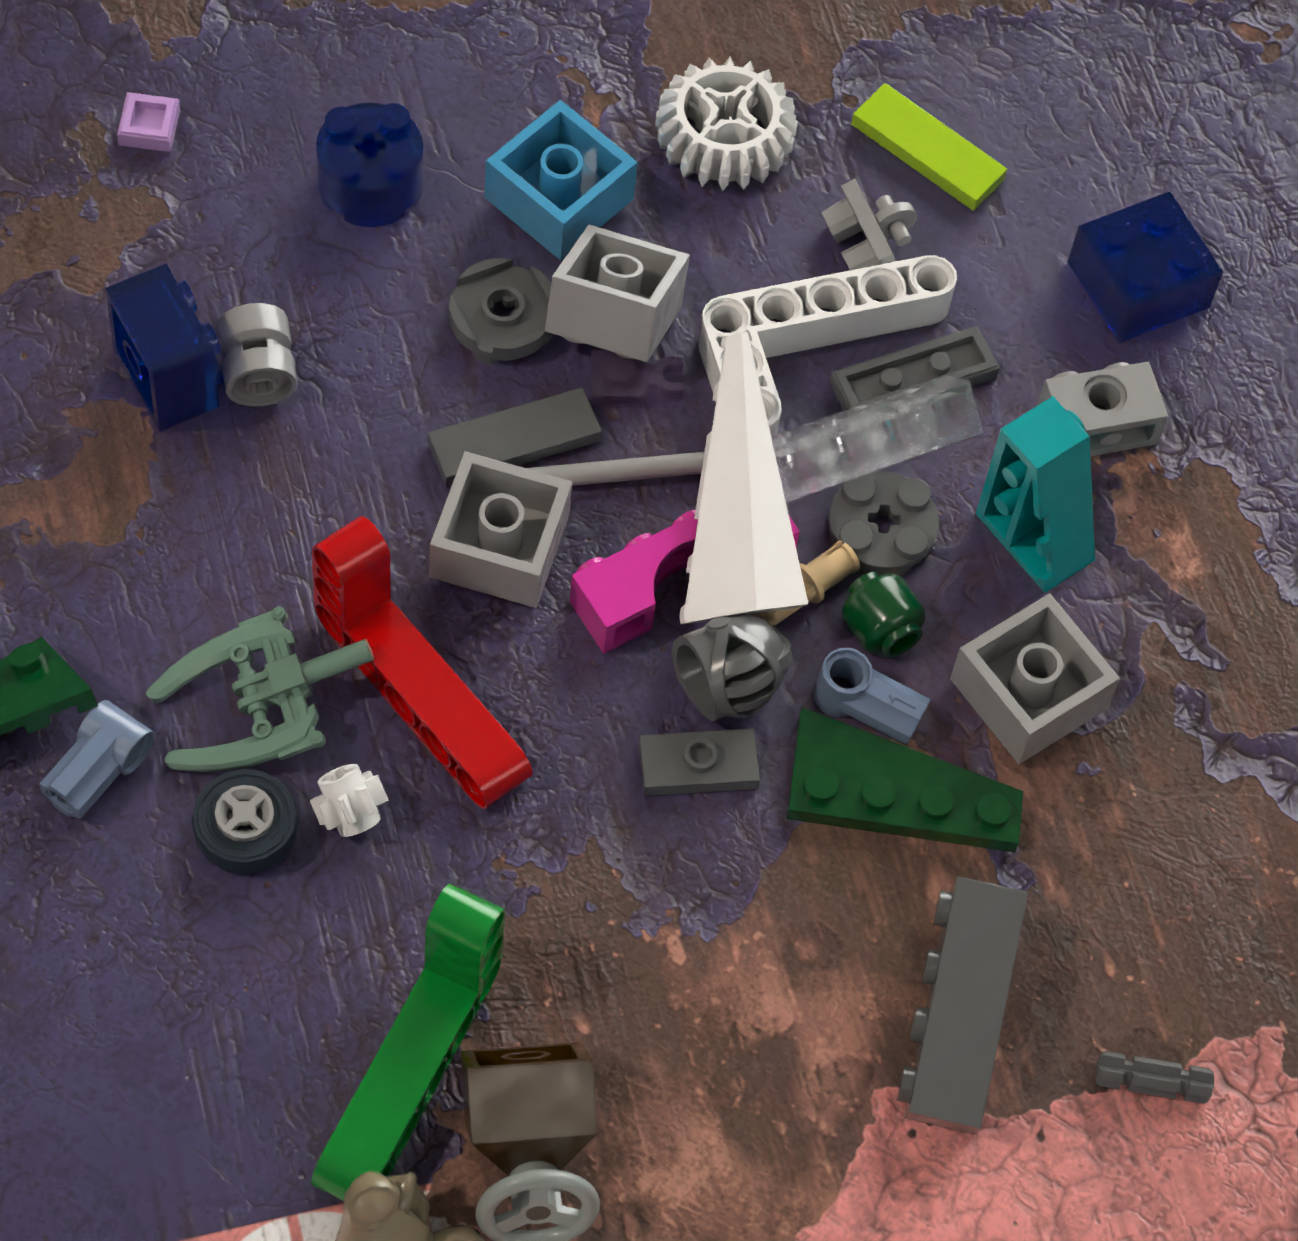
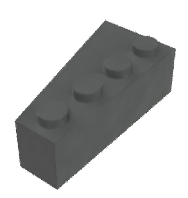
[897,876,1028,1135]

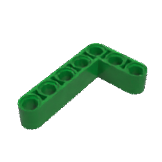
[311,883,506,1201]

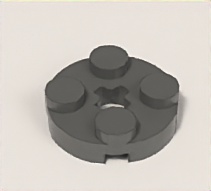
[449,258,553,364]
[827,471,939,576]

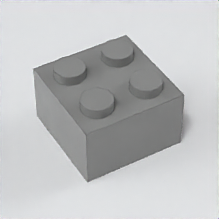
[545,224,690,362]
[429,451,572,608]
[950,593,1120,765]

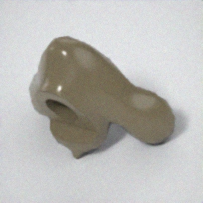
[335,1171,485,1241]

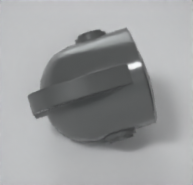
[671,614,794,722]

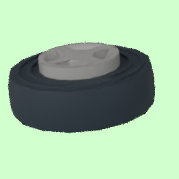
[192,769,299,875]

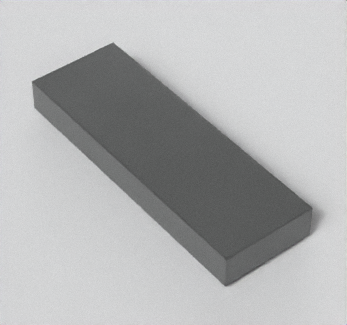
[829,326,1000,426]
[428,387,602,487]

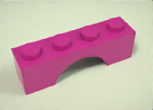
[569,510,800,654]

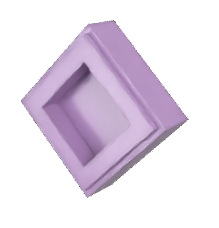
[117,92,180,152]

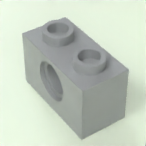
[1038,362,1168,456]

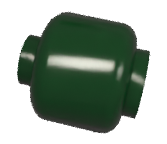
[842,572,926,658]

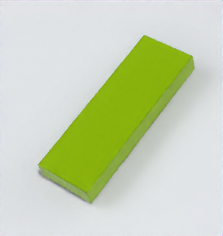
[851,83,1007,211]

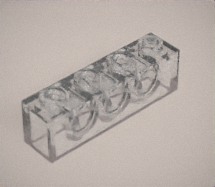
[771,376,984,502]

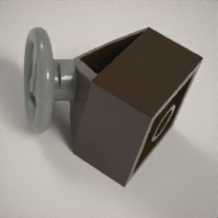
[461,1042,600,1241]

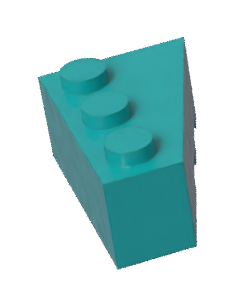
[975,396,1095,593]

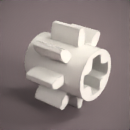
[310,764,388,837]

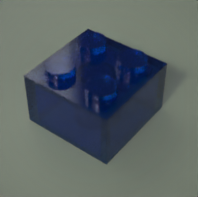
[1067,191,1223,343]
[105,263,224,432]

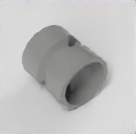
[217,303,297,407]

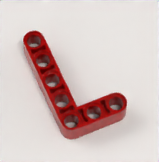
[312,516,533,809]

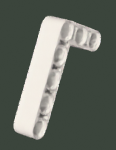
[698,255,957,446]

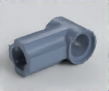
[812,648,931,746]
[39,700,155,819]

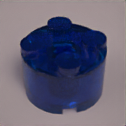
[316,103,424,227]

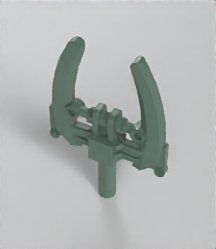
[146,606,374,772]

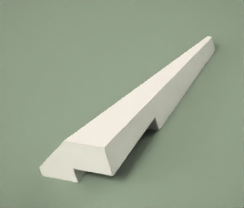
[679,332,808,625]

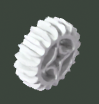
[655,57,797,191]

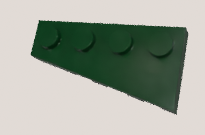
[0,636,99,735]
[786,707,1023,853]

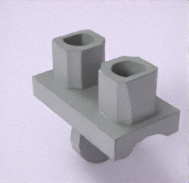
[821,179,917,270]

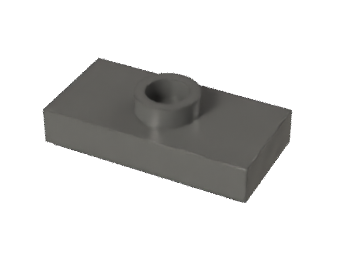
[638,729,760,796]

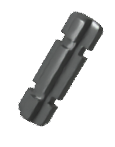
[1095,1051,1214,1104]

